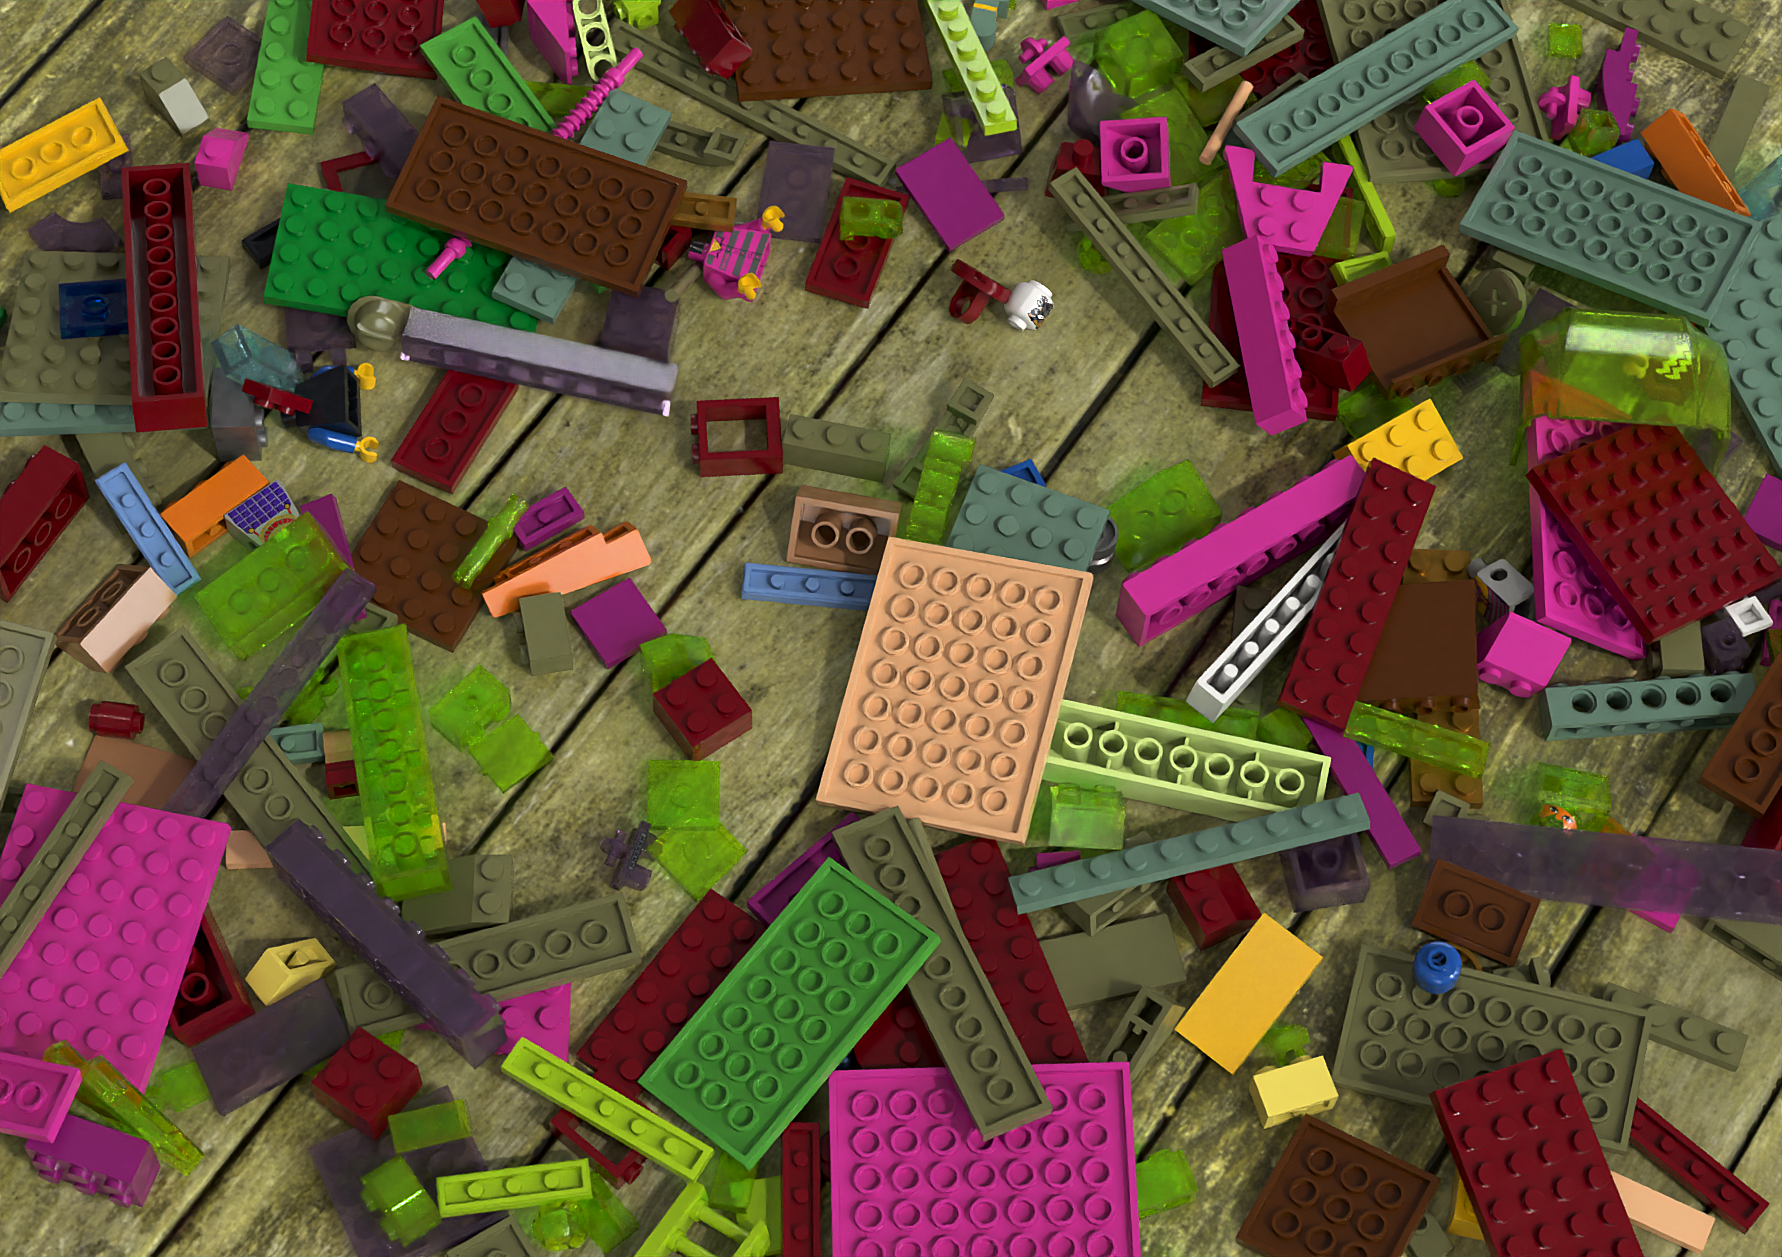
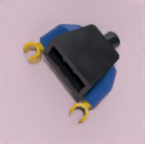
[280,363,379,463]

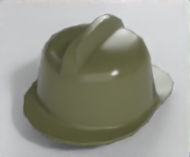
[347,295,429,351]

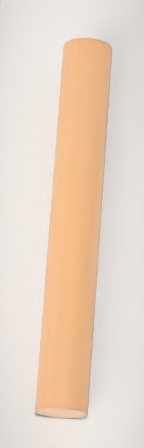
[1199,81,1253,165]

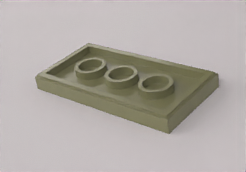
[1039,913,1187,1011]

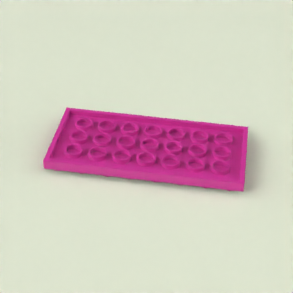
[1524,371,1647,661]

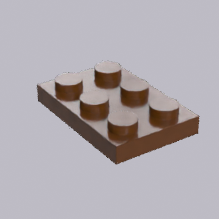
[1411,857,1541,967]

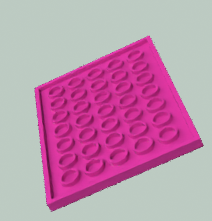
[0,783,232,1110]
[829,1062,1141,1257]

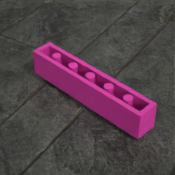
[1222,235,1308,436]

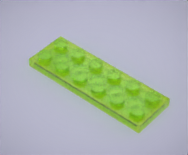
[1144,151,1332,286]

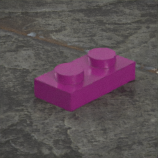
[506,487,585,552]

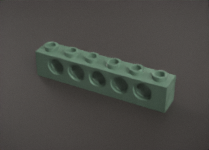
[1538,671,1756,741]

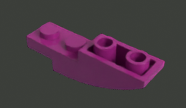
[1596,27,1641,149]

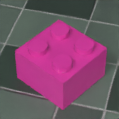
[1414,79,1515,177]

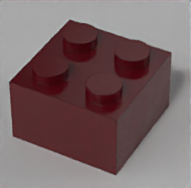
[652,657,752,765]
[310,1026,423,1141]

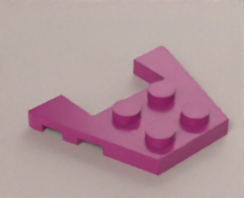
[1223,145,1353,257]

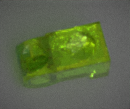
[839,196,903,240]

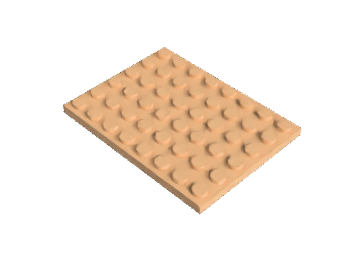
[816,537,1094,846]

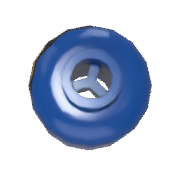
[1412,940,1462,994]

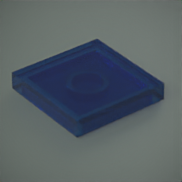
[59,279,129,339]

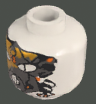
[1004,280,1054,332]

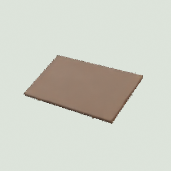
[71,732,202,815]

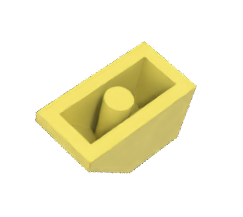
[245,938,337,1006]

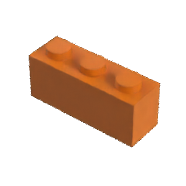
[159,454,270,558]

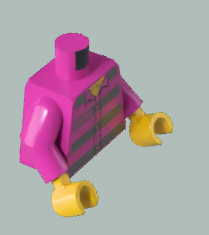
[688,205,785,302]

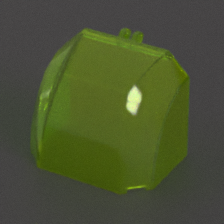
[1509,307,1731,479]

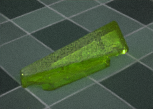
[42,1040,206,1176]

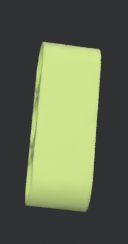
[573,0,618,83]

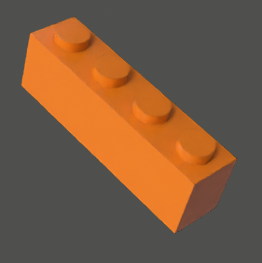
[1641,108,1751,217]

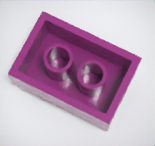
[24,1114,161,1208]

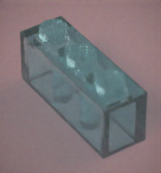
[211,324,306,393]

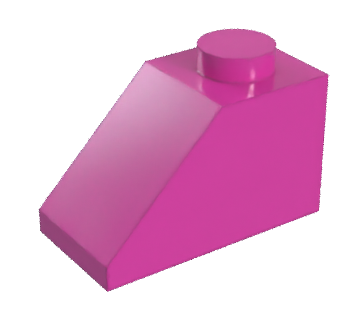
[194,127,249,191]

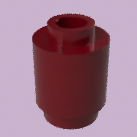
[89,701,145,740]

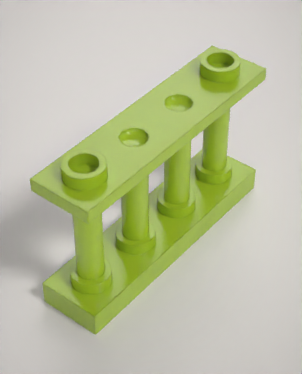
[634,1181,771,1257]

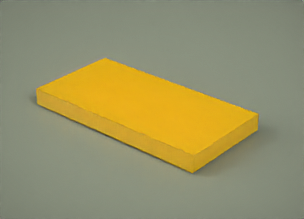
[0,97,129,213]
[1174,913,1324,1076]

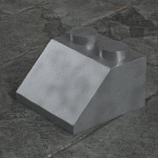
[211,367,268,462]

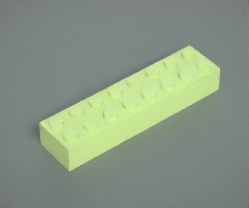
[1042,699,1331,822]

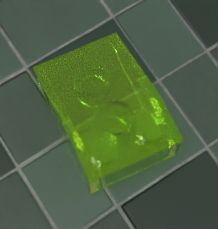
[1106,459,1223,573]

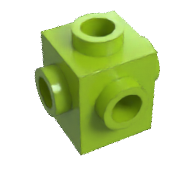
[612,0,661,30]

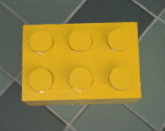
[1333,399,1463,481]

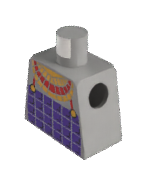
[224,479,307,566]

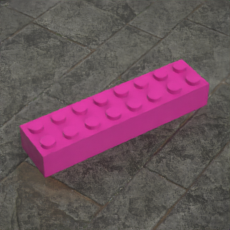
[1115,455,1365,647]

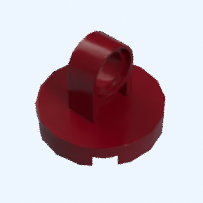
[949,259,1012,324]

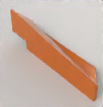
[481,521,651,618]

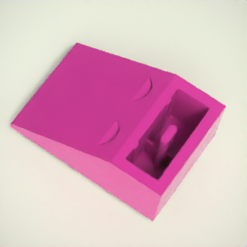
[526,0,578,90]

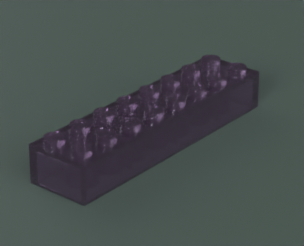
[265,818,508,1070]

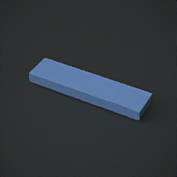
[95,462,202,596]
[741,563,878,611]

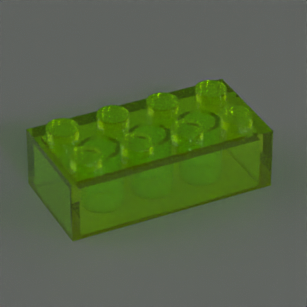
[194,511,358,661]

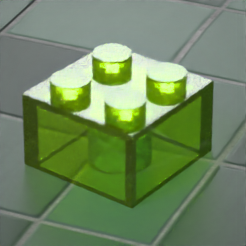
[1092,9,1184,102]
[1047,782,1126,850]

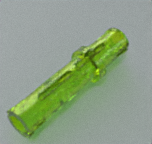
[451,494,529,589]

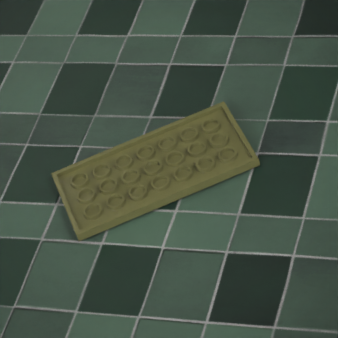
[1331,943,1654,1156]

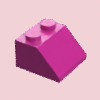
[1100,117,1171,193]
[1477,611,1571,698]

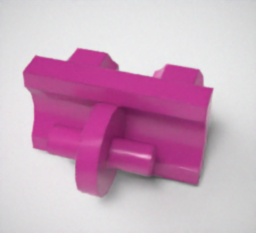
[1014,36,1075,95]
[1538,74,1591,141]

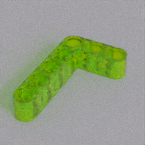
[904,427,976,546]

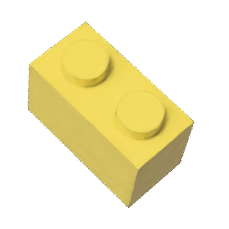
[1249,1055,1338,1129]

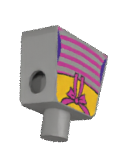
[1466,558,1535,626]

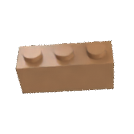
[786,485,903,575]
[55,564,177,673]

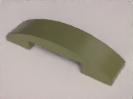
[654,121,747,166]
[893,378,994,503]

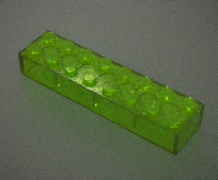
[335,623,454,905]

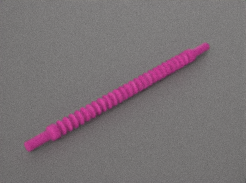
[425,47,643,280]

